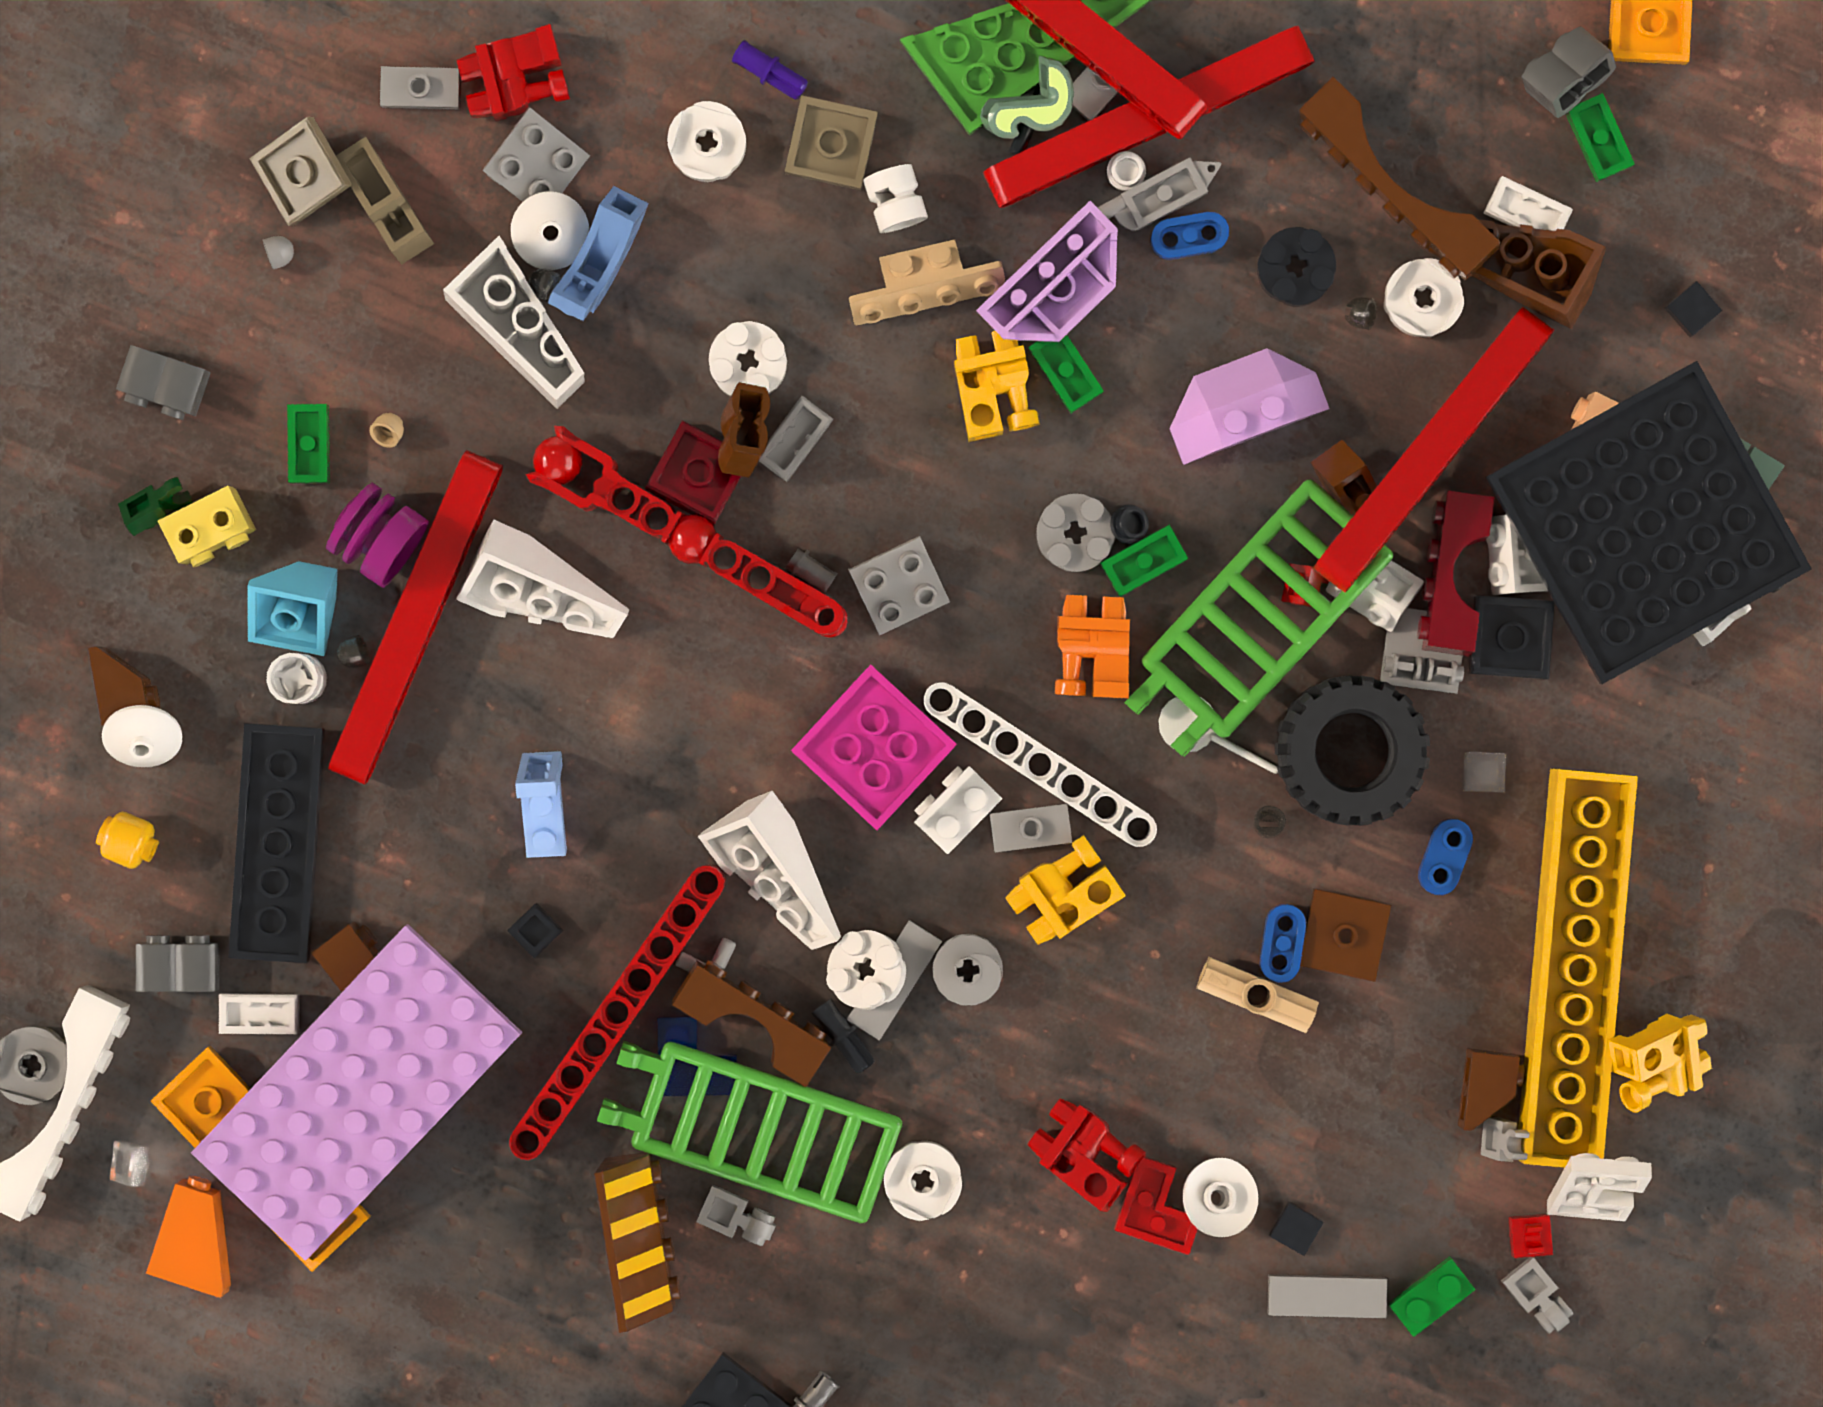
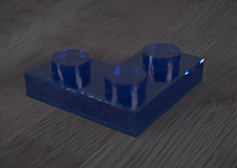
[657,1016,737,1096]

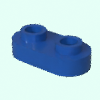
[1150,212,1229,260]
[1418,819,1473,895]
[1259,904,1306,983]

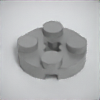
[1036,494,1115,572]
[0,1025,67,1105]

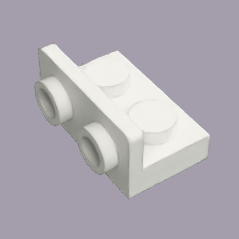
[1486,515,1548,595]
[1326,561,1424,632]
[914,766,1002,854]

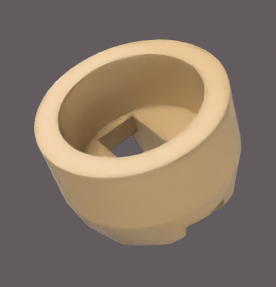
[370,413,404,448]

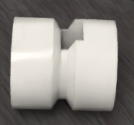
[863,164,928,233]
[267,653,327,704]

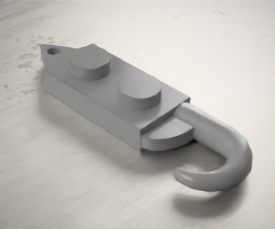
[1097,157,1221,231]

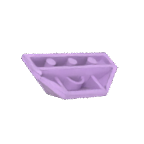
[976,201,1118,342]
[1169,348,1330,465]

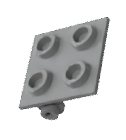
[482,107,590,202]
[848,536,950,635]
[1380,608,1464,694]

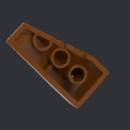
[1428,220,1606,329]

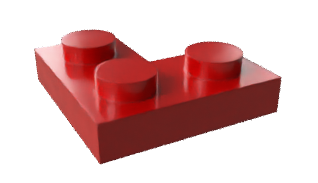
[1114,1156,1198,1255]

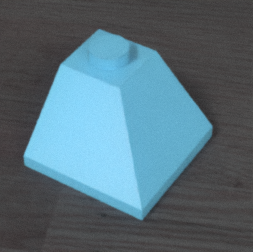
[248,561,337,656]

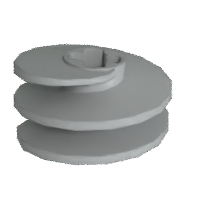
[933,934,1003,1006]

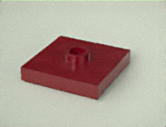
[645,420,742,526]

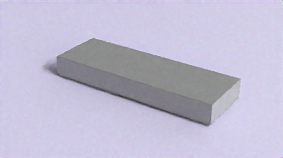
[847,920,942,1041]
[1267,1274,1387,1318]

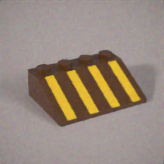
[594,1152,681,1333]

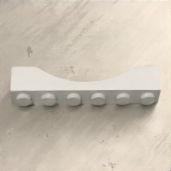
[0,985,130,1222]

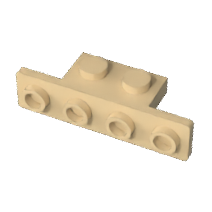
[849,239,1005,325]

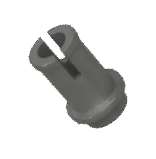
[785,549,837,594]
[793,1370,840,1407]

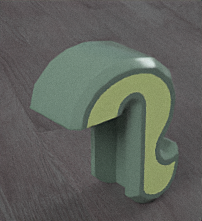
[980,55,1074,138]

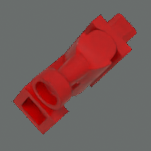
[456,24,570,121]
[1028,1098,1146,1212]

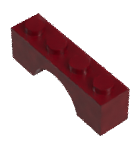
[1417,491,1495,657]

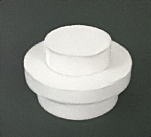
[1107,151,1146,191]

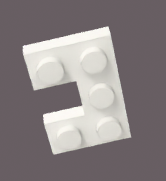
[1547,1153,1652,1221]

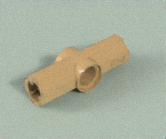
[1196,957,1319,1033]

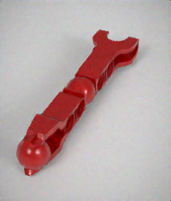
[526,426,848,638]

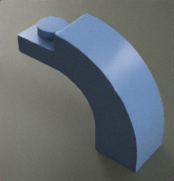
[548,186,649,321]

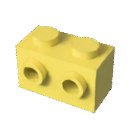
[158,486,256,567]

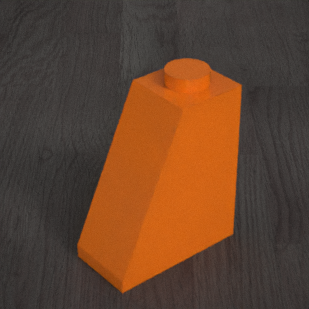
[146,1176,231,1298]

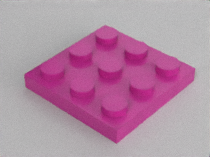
[791,665,957,830]

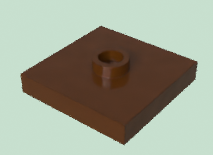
[1300,888,1392,982]

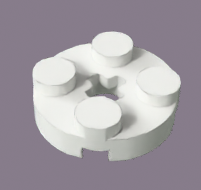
[667,101,747,182]
[1384,258,1464,338]
[709,321,787,396]
[826,930,906,1010]
[884,1141,962,1221]

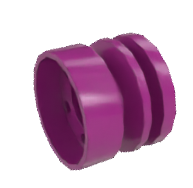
[326,482,429,588]

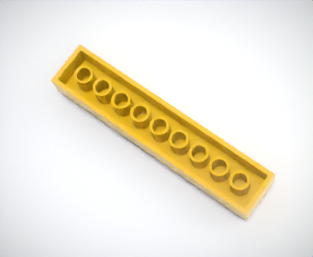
[1518,769,1638,1168]

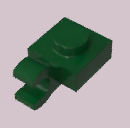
[118,477,193,536]

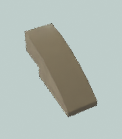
[336,137,434,265]

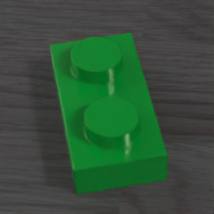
[1566,93,1635,183]
[1028,335,1104,414]
[287,404,330,484]
[1100,525,1188,597]
[1388,1256,1476,1337]

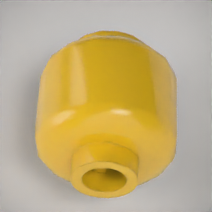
[96,811,159,869]

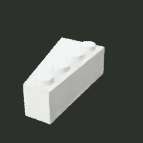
[443,236,585,409]

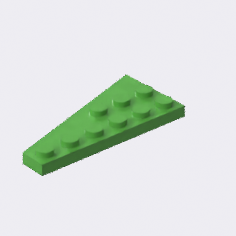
[900,0,1152,136]

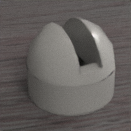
[262,236,294,270]

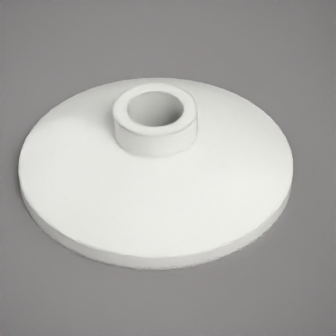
[511,191,589,270]
[102,705,182,767]
[1183,1158,1258,1237]

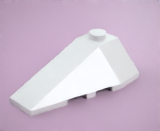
[456,520,629,638]
[698,791,841,950]

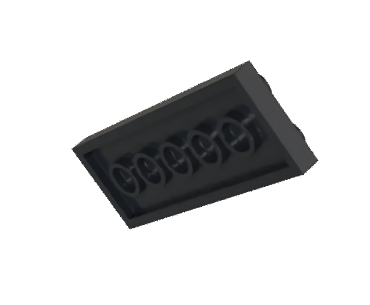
[228,723,325,963]

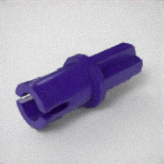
[732,40,808,100]

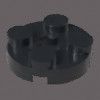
[1257,227,1336,307]

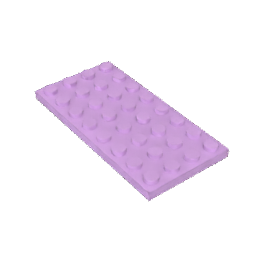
[191,924,522,1261]

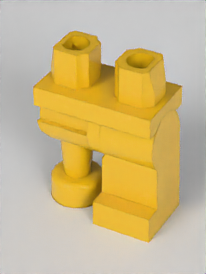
[954,331,1040,442]
[1005,835,1126,945]
[1608,1014,1712,1113]

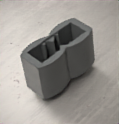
[1522,26,1616,118]
[116,345,211,420]
[136,935,220,992]

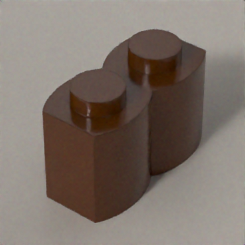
[718,382,770,478]

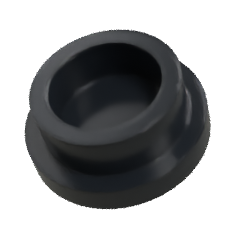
[1110,505,1149,544]

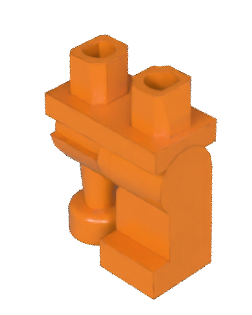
[1055,595,1130,698]

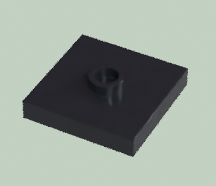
[1469,595,1555,679]

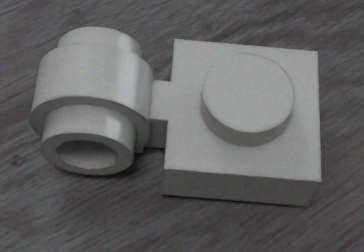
[696,1185,776,1246]
[1501,1257,1573,1334]

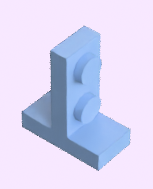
[515,751,567,858]

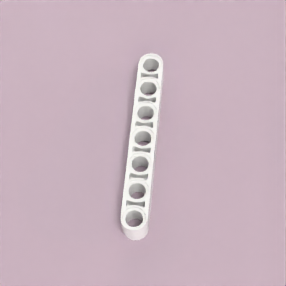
[924,683,1157,847]

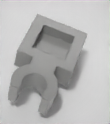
[1481,1117,1529,1162]

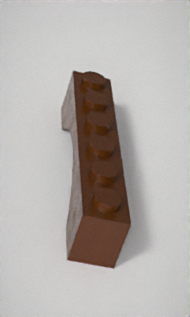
[1299,77,1500,281]

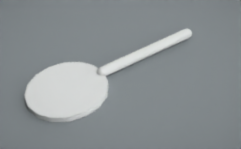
[1158,697,1278,774]

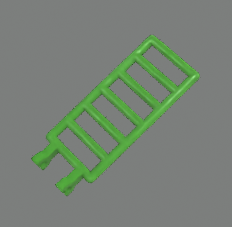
[1124,479,1393,757]
[597,1041,902,1223]

